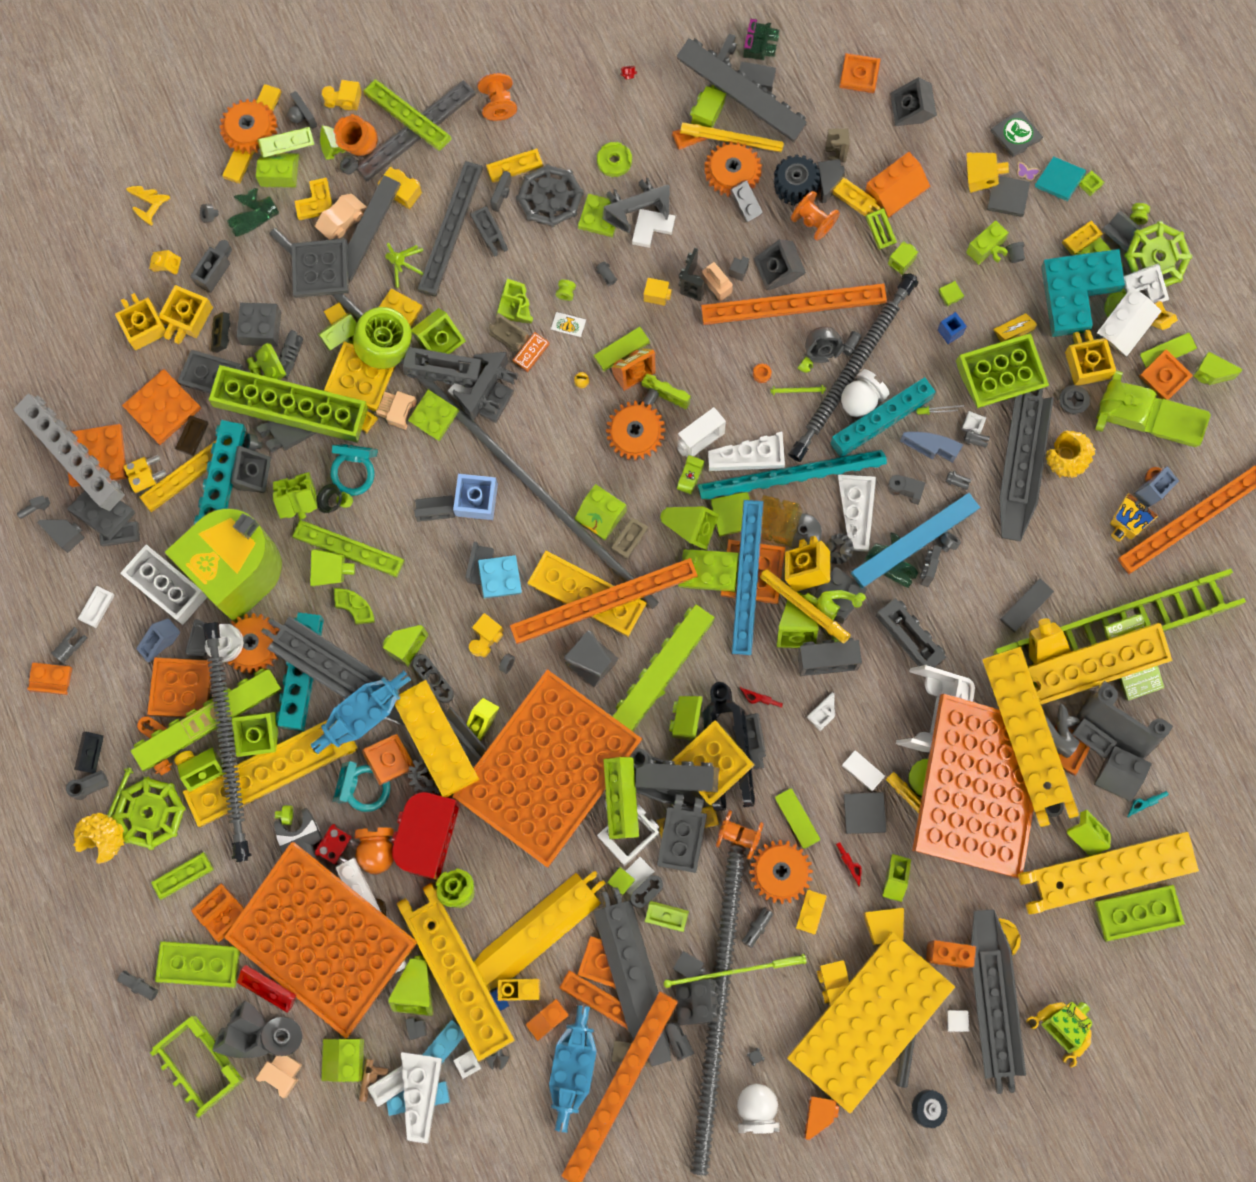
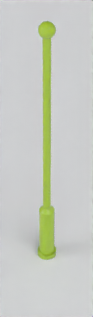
[663,954,806,988]

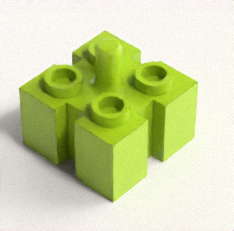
[273,472,317,519]

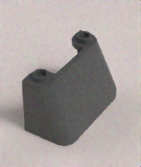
[1076,681,1173,759]

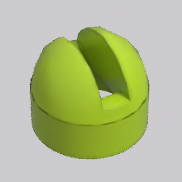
[797,357,813,373]
[336,492,353,508]

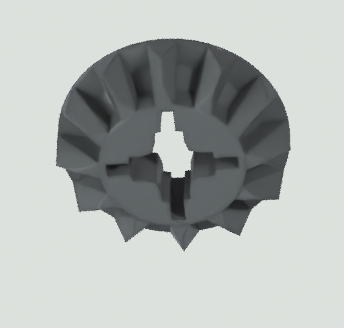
[1059,385,1090,415]
[826,533,854,564]

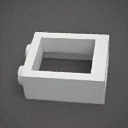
[677,407,726,458]
[597,804,660,866]

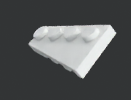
[708,432,785,471]
[838,475,876,552]
[401,1052,442,1143]

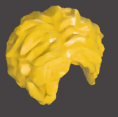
[1046,430,1096,478]
[73,813,124,864]

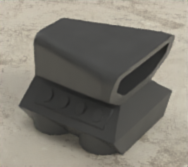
[564,630,619,687]

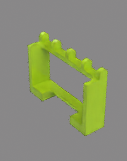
[150,1016,244,1118]

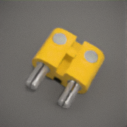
[124,455,166,493]

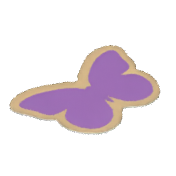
[1017,162,1040,181]

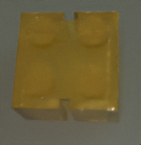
[761,495,802,546]

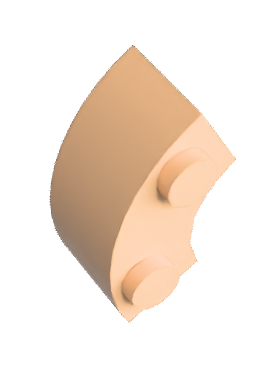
[315,194,367,240]

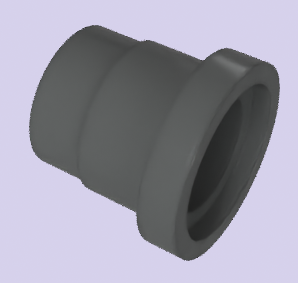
[1006,242,1025,263]

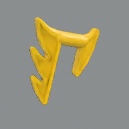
[126,186,170,226]

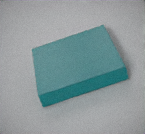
[1035,156,1086,202]

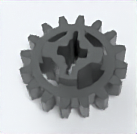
[407,755,439,795]

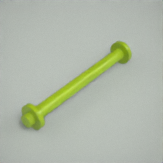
[770,385,826,396]
[107,767,133,818]

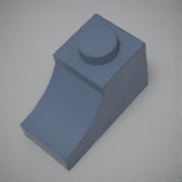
[1134,466,1179,507]
[136,618,180,662]

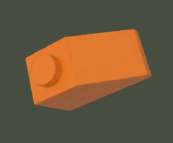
[526,999,570,1041]
[804,1096,839,1140]

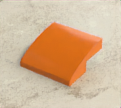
[191,883,244,942]

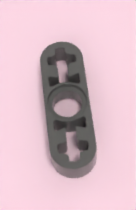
[413,654,454,703]

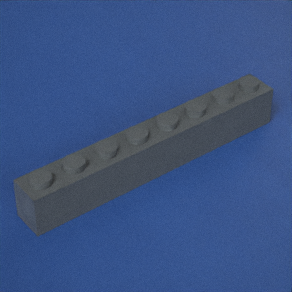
[676,38,807,142]

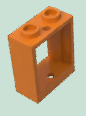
[926,940,976,969]

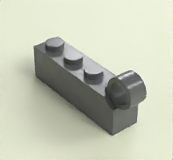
[630,748,719,792]

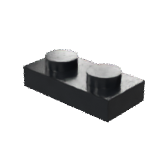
[74,731,104,774]

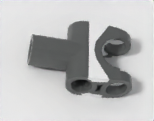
[274,808,322,861]

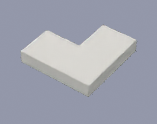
[632,209,675,248]
[1124,264,1169,303]

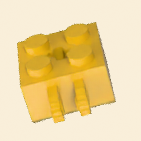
[159,285,213,344]
[115,293,166,350]
[1065,330,1116,386]
[785,536,830,592]

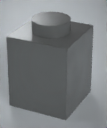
[673,951,705,978]

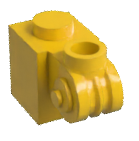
[322,80,362,111]
[469,613,504,658]

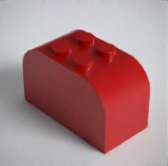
[392,792,460,881]

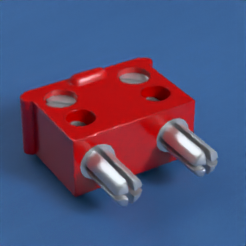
[315,824,359,865]

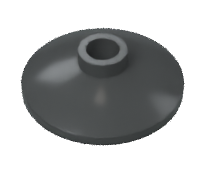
[784,514,822,549]
[261,1017,302,1056]

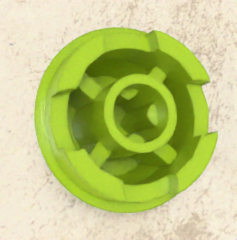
[436,868,475,908]

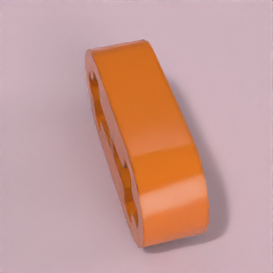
[137,716,167,739]

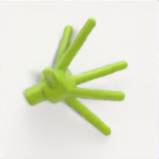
[385,243,423,288]

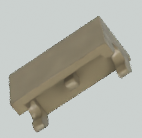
[825,128,850,162]
[489,313,529,354]

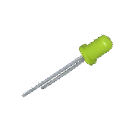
[916,405,964,415]

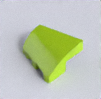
[496,278,533,324]

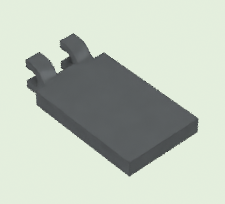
[177,349,251,394]
[256,421,316,453]
[657,793,707,873]

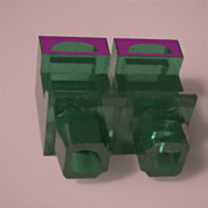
[743,18,780,60]

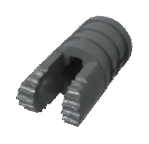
[51,627,87,664]
[666,1022,694,1061]

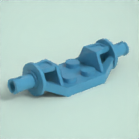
[310,670,411,754]
[549,1005,597,1133]

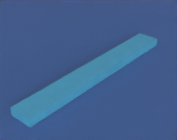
[851,493,981,589]
[732,500,764,655]

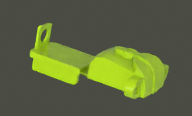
[1095,370,1211,447]

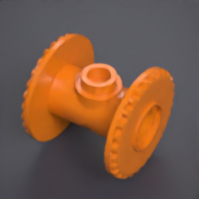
[477,73,517,121]
[791,191,840,241]
[716,810,764,860]

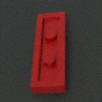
[237,965,296,1013]

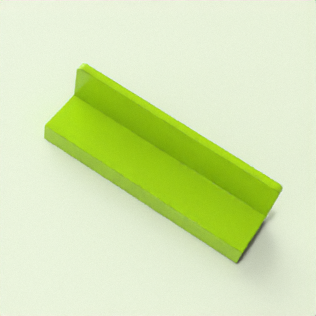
[603,757,639,839]

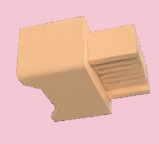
[702,262,733,301]
[376,391,417,430]
[256,1056,302,1098]

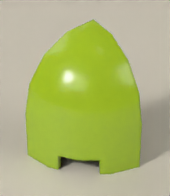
[320,125,345,160]

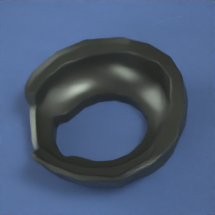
[316,483,342,514]

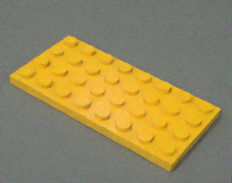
[786,932,955,1114]

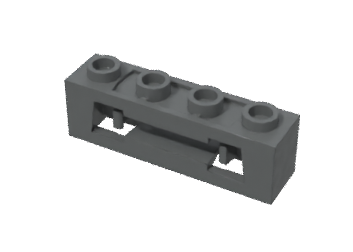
[403,347,482,388]
[876,598,946,668]

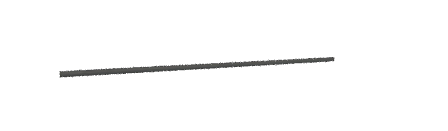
[270,228,659,609]

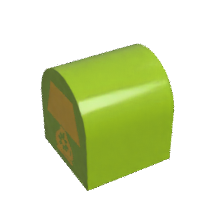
[165,509,282,623]

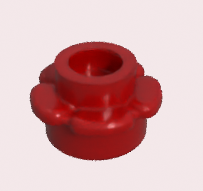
[620,66,637,79]

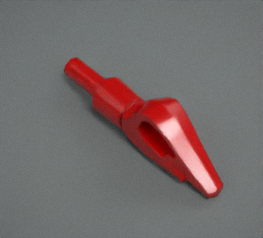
[739,687,783,708]
[836,842,862,887]

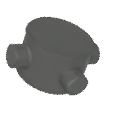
[747,1048,765,1066]

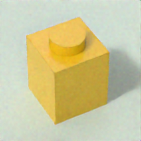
[644,278,672,306]

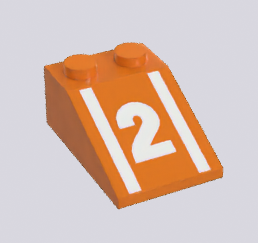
[612,349,656,391]

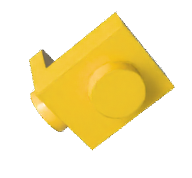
[149,250,181,274]
[1151,301,1178,330]

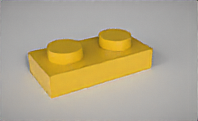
[795,890,827,935]

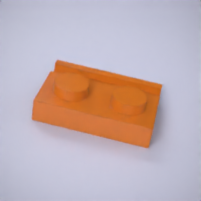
[27,662,72,695]

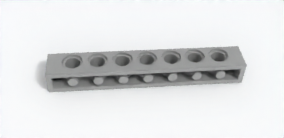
[13,393,125,511]

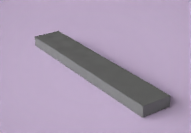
[347,175,401,281]

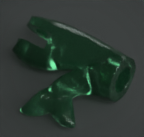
[227,188,280,237]
[864,532,919,588]

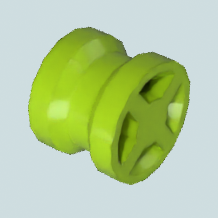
[1129,203,1150,225]
[555,279,576,301]

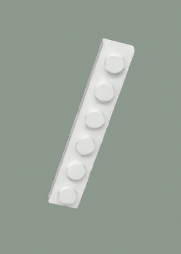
[335,858,407,973]

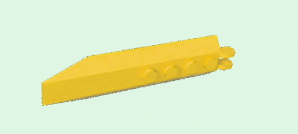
[474,871,606,991]

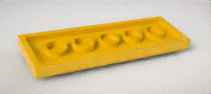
[527,551,647,637]
[395,680,479,797]

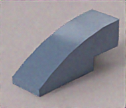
[900,432,963,463]

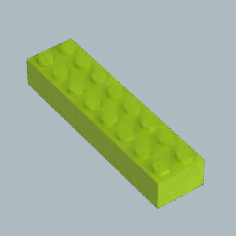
[209,365,368,443]

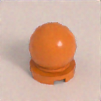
[334,114,378,156]
[355,828,394,875]

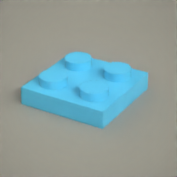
[478,555,522,599]

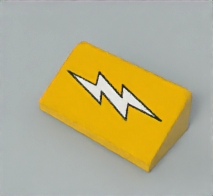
[993,313,1037,342]

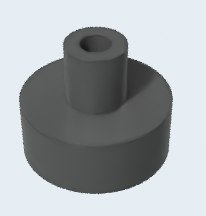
[200,204,219,222]
[243,433,262,451]
[941,532,961,552]

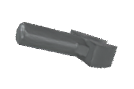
[17,496,50,519]
[486,1049,509,1070]

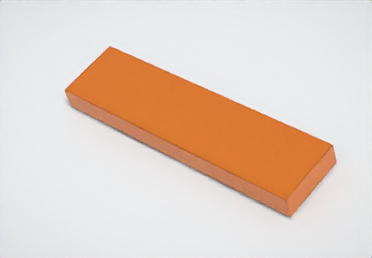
[559,970,628,1029]

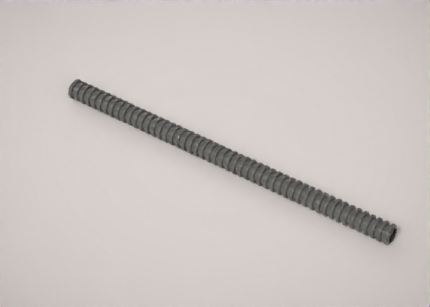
[690,845,746,1176]

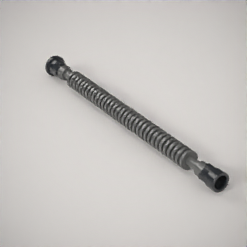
[788,273,919,462]
[203,622,252,863]

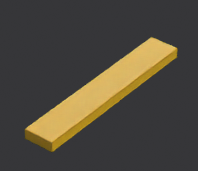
[222,84,282,184]
[139,439,232,513]

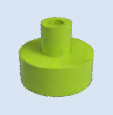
[275,805,294,825]

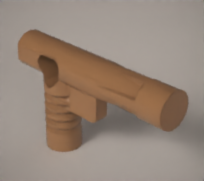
[359,1059,389,1102]

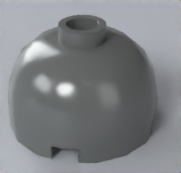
[805,327,844,363]

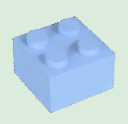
[453,474,498,520]

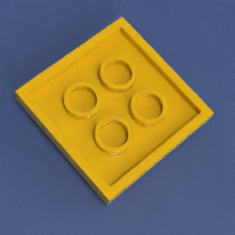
[324,341,395,411]
[672,721,755,805]

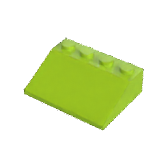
[955,333,1049,409]

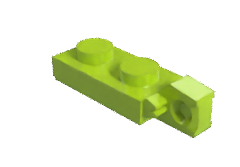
[642,373,691,410]

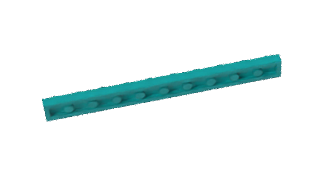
[698,450,887,499]

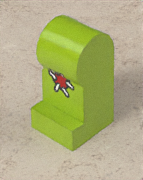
[677,455,704,495]

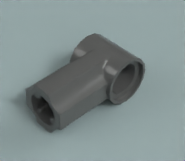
[66,770,109,800]

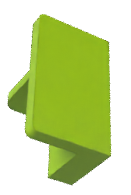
[1067,809,1111,856]

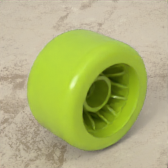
[353,307,412,369]

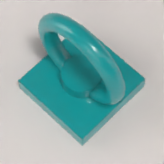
[330,444,378,496]
[332,761,390,812]

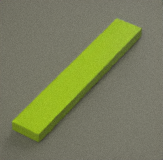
[363,79,452,152]
[292,520,405,578]

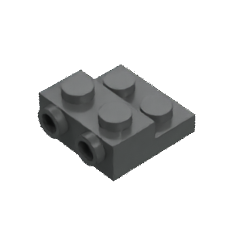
[676,979,720,1026]

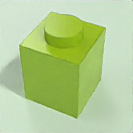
[888,241,918,275]

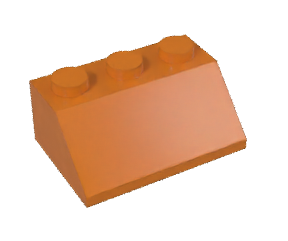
[865,152,930,218]

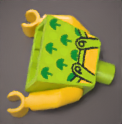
[1026,1002,1092,1067]

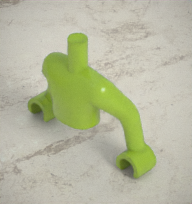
[804,590,866,642]

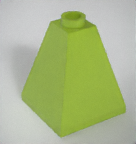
[660,506,719,550]
[776,592,818,648]
[388,956,433,1016]

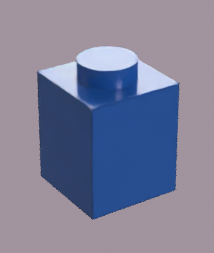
[938,312,967,344]

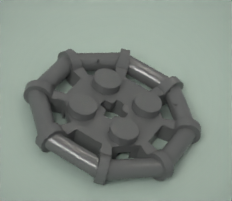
[516,164,584,227]

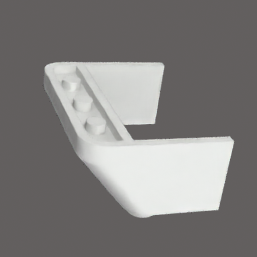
[896,665,975,753]

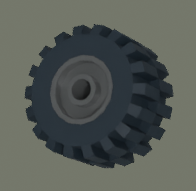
[774,154,820,206]

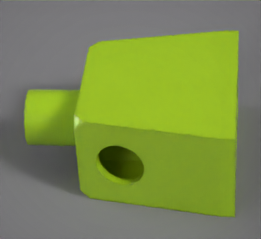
[310,549,355,586]

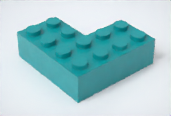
[1041,249,1125,337]

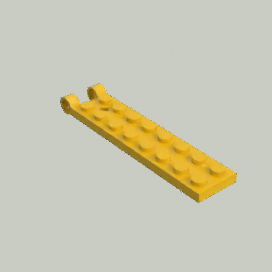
[1028,623,1173,704]
[982,646,1080,827]
[183,720,358,827]
[1018,832,1199,914]
[397,882,515,1062]

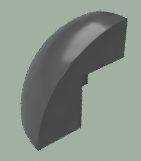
[212,1000,269,1058]

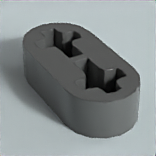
[631,875,663,908]

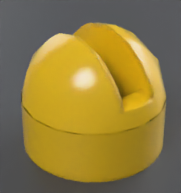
[574,372,589,388]

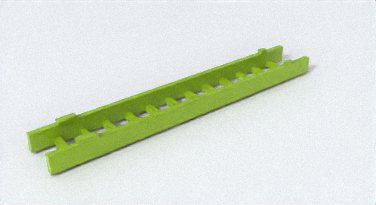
[994,569,1246,655]

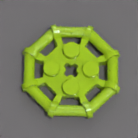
[1124,221,1192,287]
[112,776,186,850]

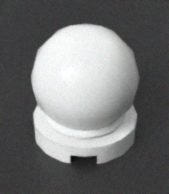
[841,369,889,417]
[737,1084,780,1134]

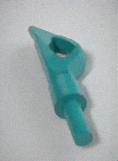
[1127,791,1169,818]

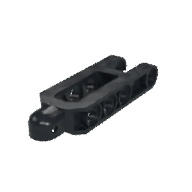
[702,682,755,812]

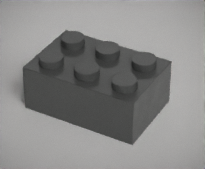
[797,638,862,676]

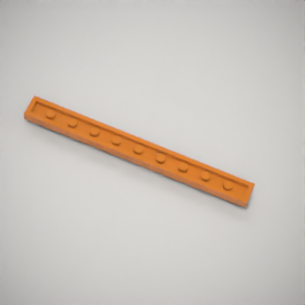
[701,284,887,325]
[1117,465,1256,575]
[510,558,698,644]
[561,991,679,1182]

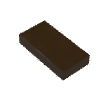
[175,415,209,456]

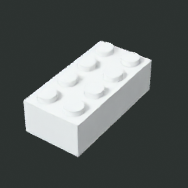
[120,545,207,625]

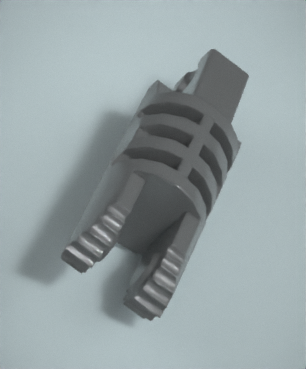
[279,330,303,378]

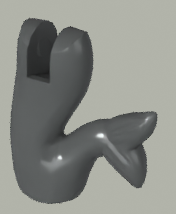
[1045,703,1080,758]

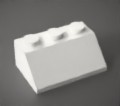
[1096,287,1161,357]

